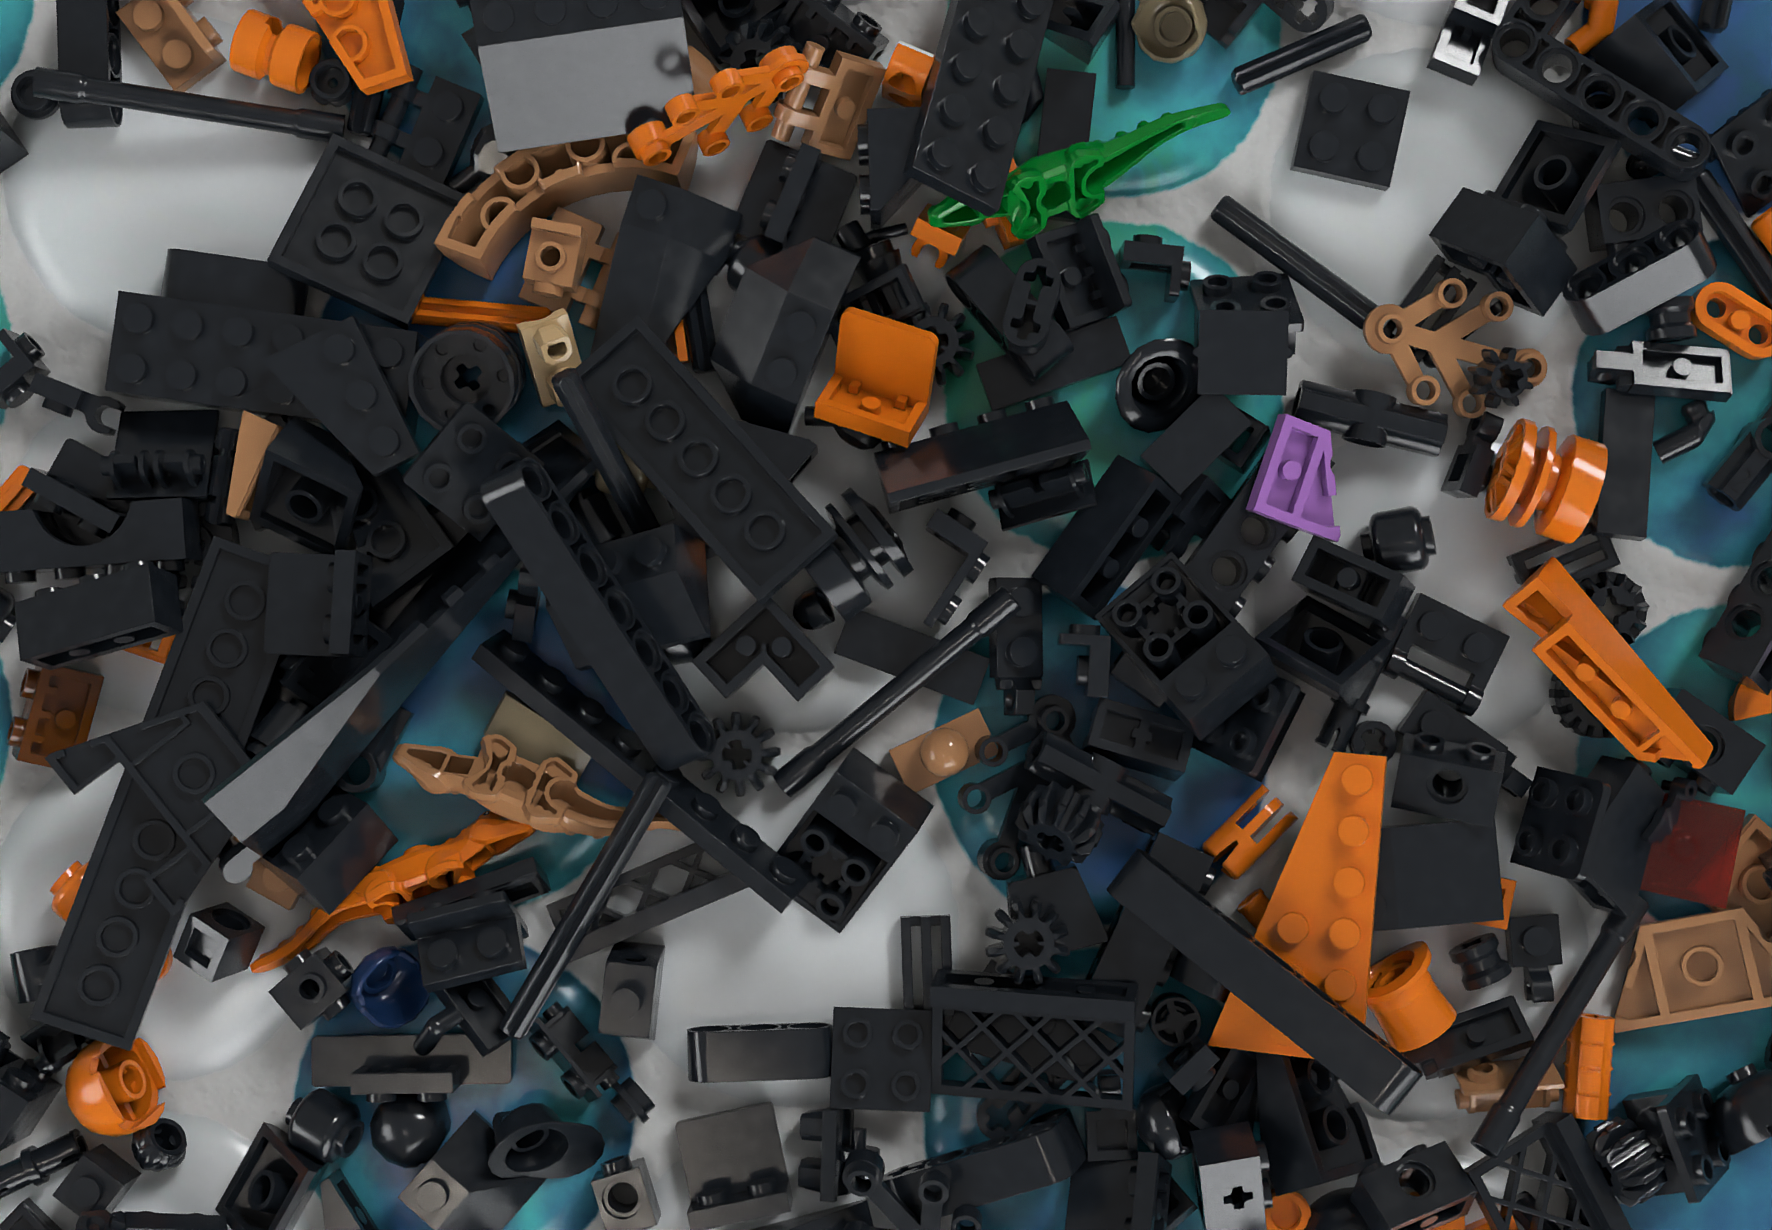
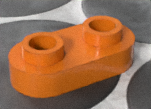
[1690,282,1772,360]

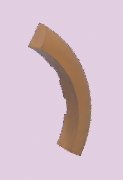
[434,128,698,281]

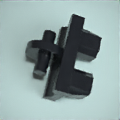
[798,1107,881,1203]

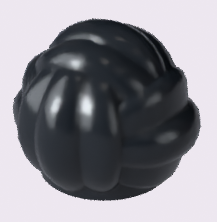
[131,1118,187,1172]

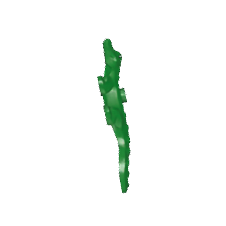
[928,103,1231,240]

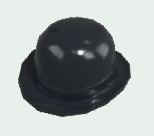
[1115,338,1200,433]

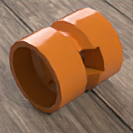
[229,9,322,95]

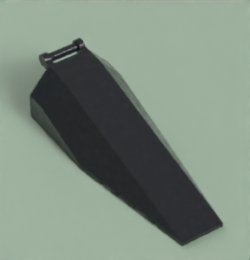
[201,419,597,884]

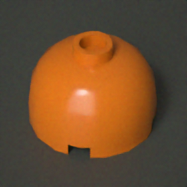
[65,1038,166,1137]

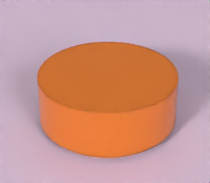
[1265,1188,1311,1230]

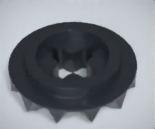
[1578,571,1650,645]

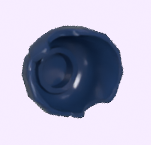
[350,946,431,1028]

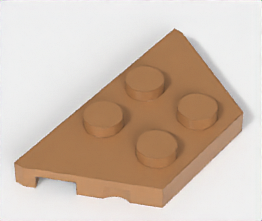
[1614,906,1772,1033]

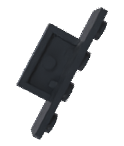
[311,1033,513,1103]

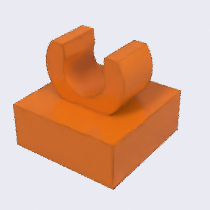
[910,203,971,269]

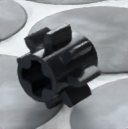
[1467,347,1533,409]

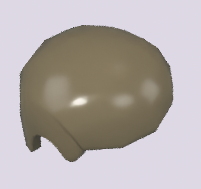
[1131,0,1208,64]

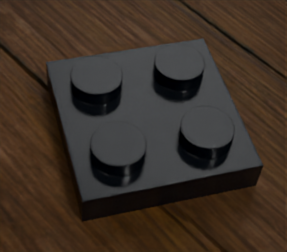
[1290,70,1410,191]

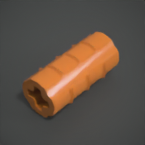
[1561,1013,1616,1120]

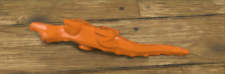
[249,811,536,973]

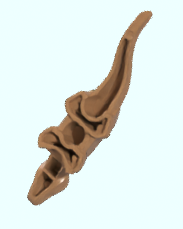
[392,734,680,839]

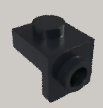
[1118,234,1191,303]
[0,328,51,410]

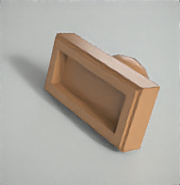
[889,708,998,793]

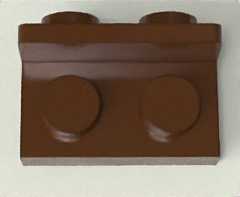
[6,666,104,768]

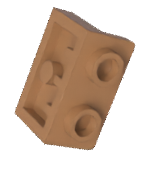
[116,0,227,92]

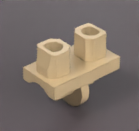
[516,308,582,408]

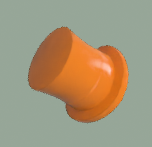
[1367,941,1457,1052]

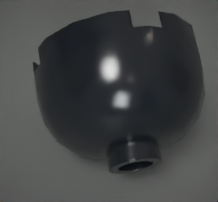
[1713,1063,1772,1156]

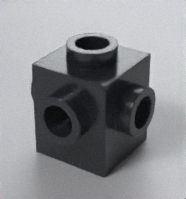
[268,947,354,1030]

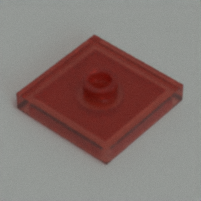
[1640,793,1746,909]

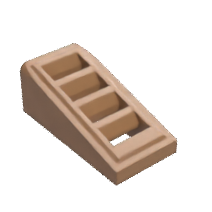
[226,410,284,521]

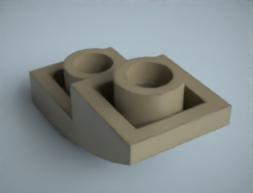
[483,690,591,782]

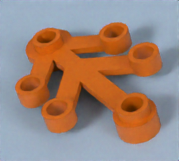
[627,45,809,166]

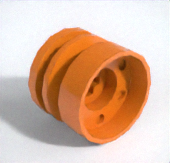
[1484,418,1608,544]

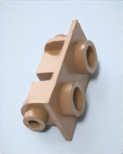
[1454,1056,1564,1114]

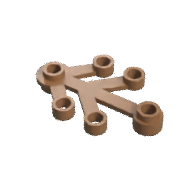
[1363,278,1547,418]

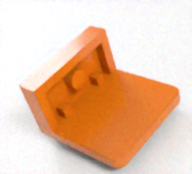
[814,307,939,448]

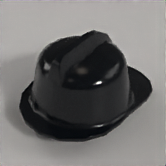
[488,1103,605,1179]

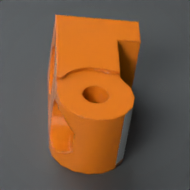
[882,41,935,107]

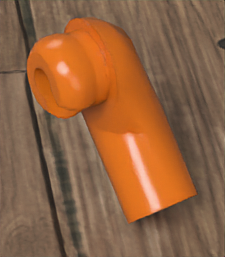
[1564,0,1619,56]

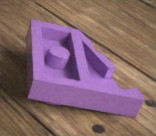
[1245,414,1341,542]

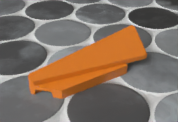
[1502,557,1713,769]

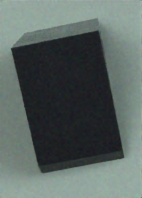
[1044,0,1122,65]

